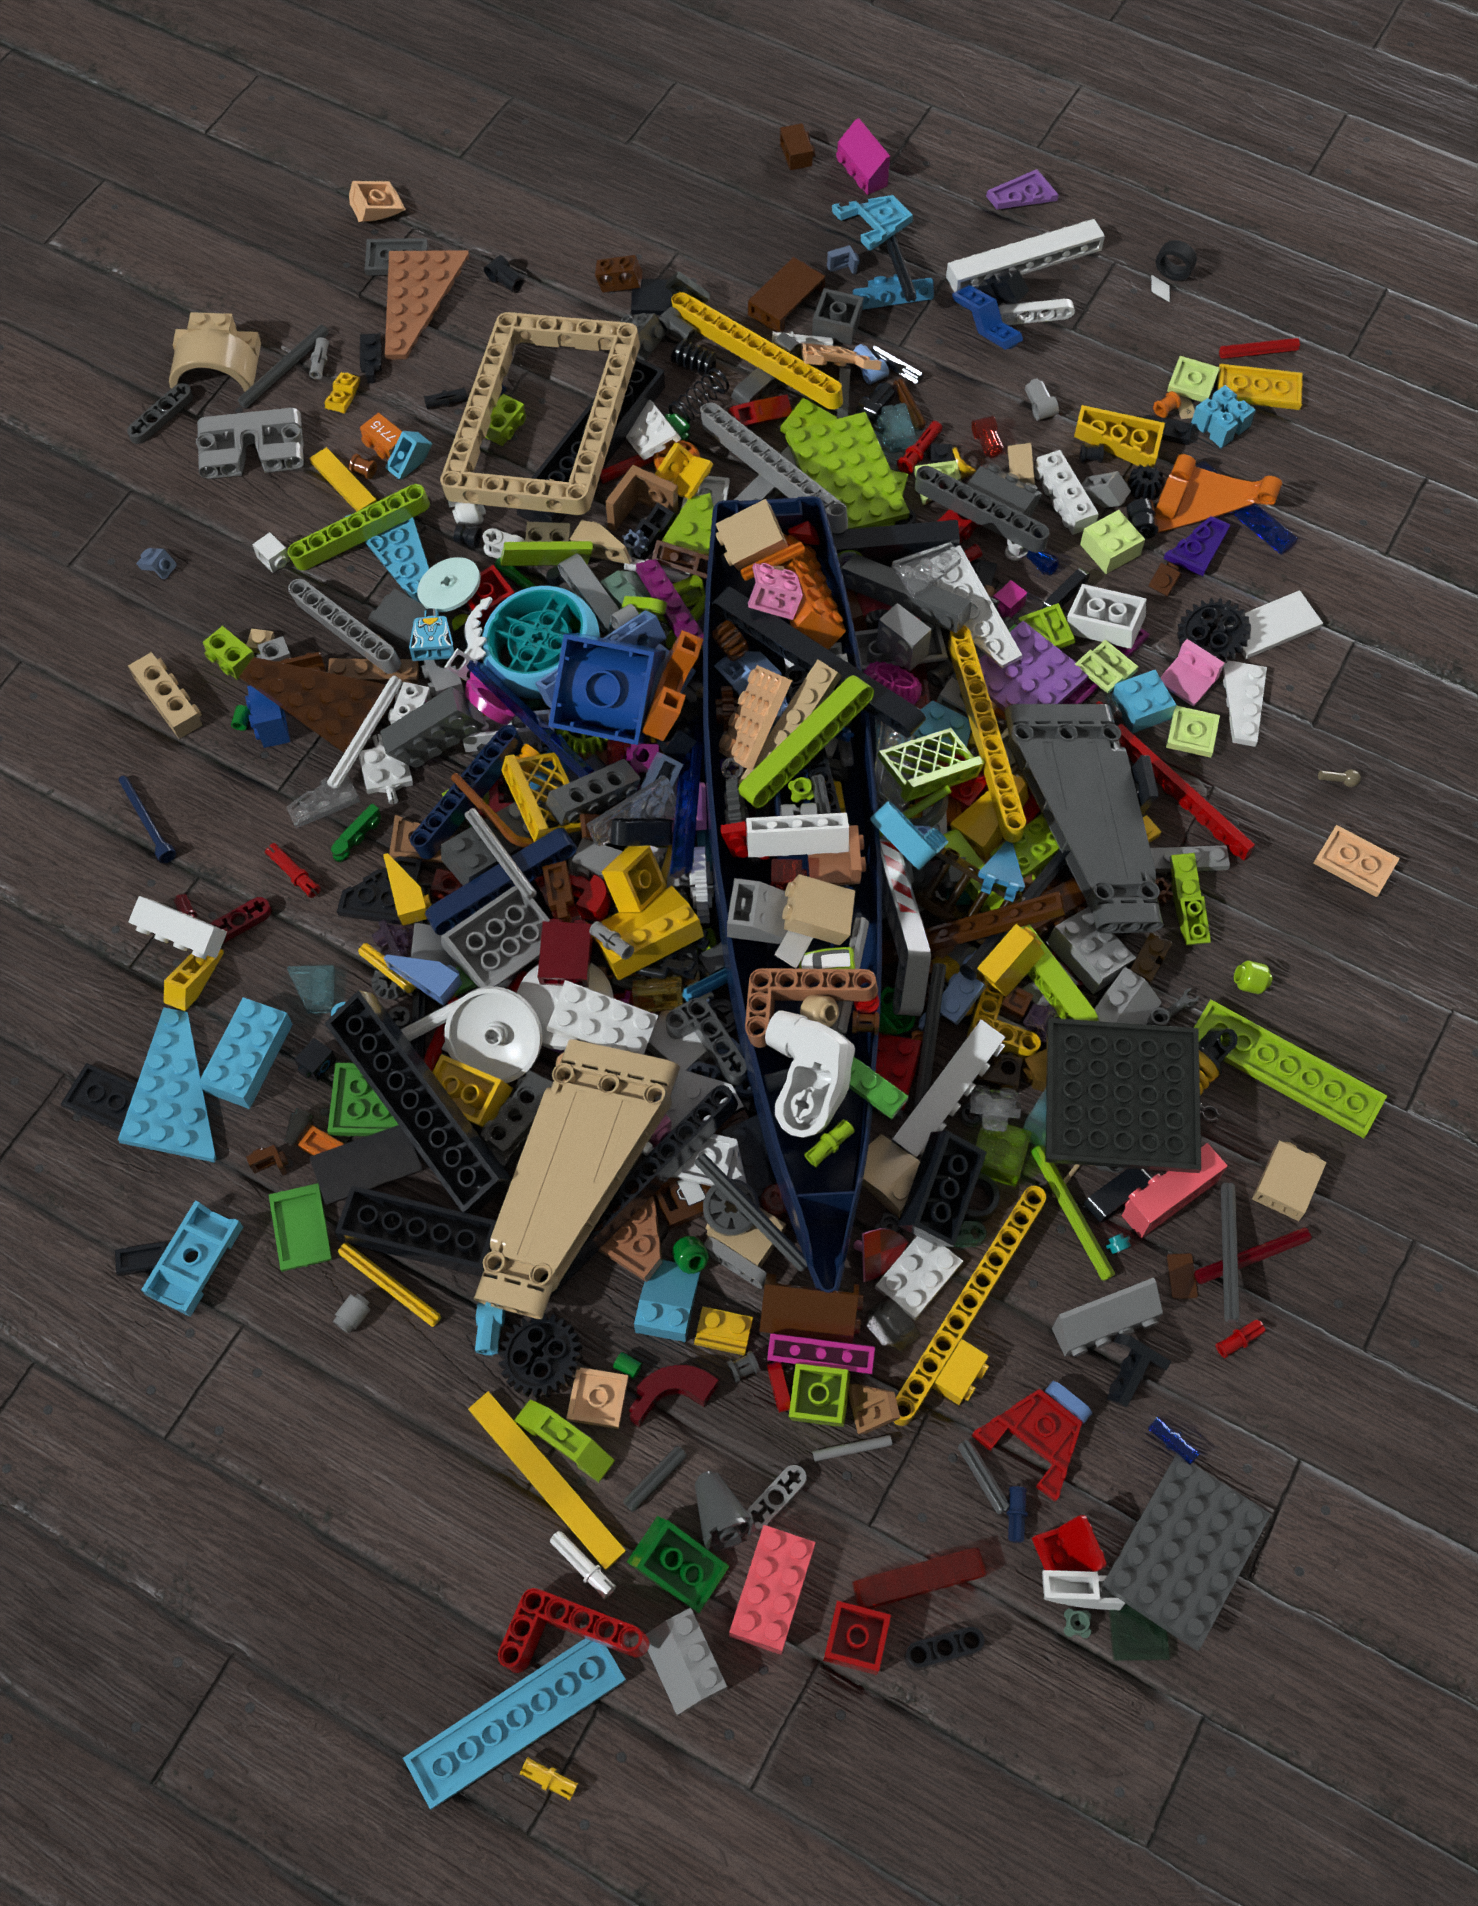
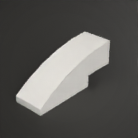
[1042,1570,1125,1610]

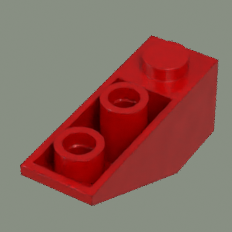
[728,394,792,427]

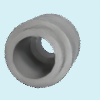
[333,1293,370,1334]

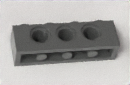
[545,759,641,826]
[483,1070,553,1173]

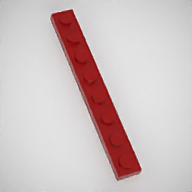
[1118,724,1255,861]

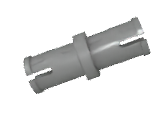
[309,338,329,380]
[589,921,634,960]

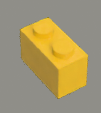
[932,1339,989,1405]

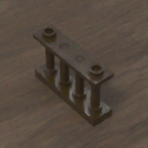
[914,847,1025,944]

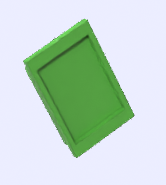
[269,1183,332,1272]

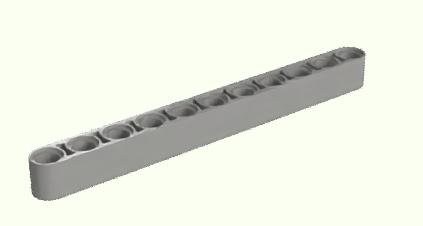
[700,403,848,533]

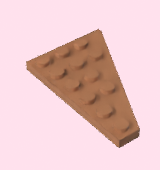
[385,251,469,360]

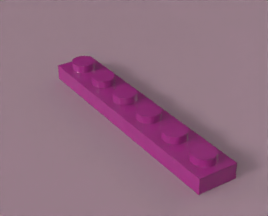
[636,559,704,646]

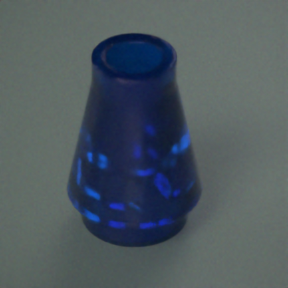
[1026,550,1059,576]

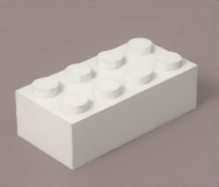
[546,980,658,1055]

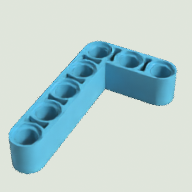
[870,801,948,870]

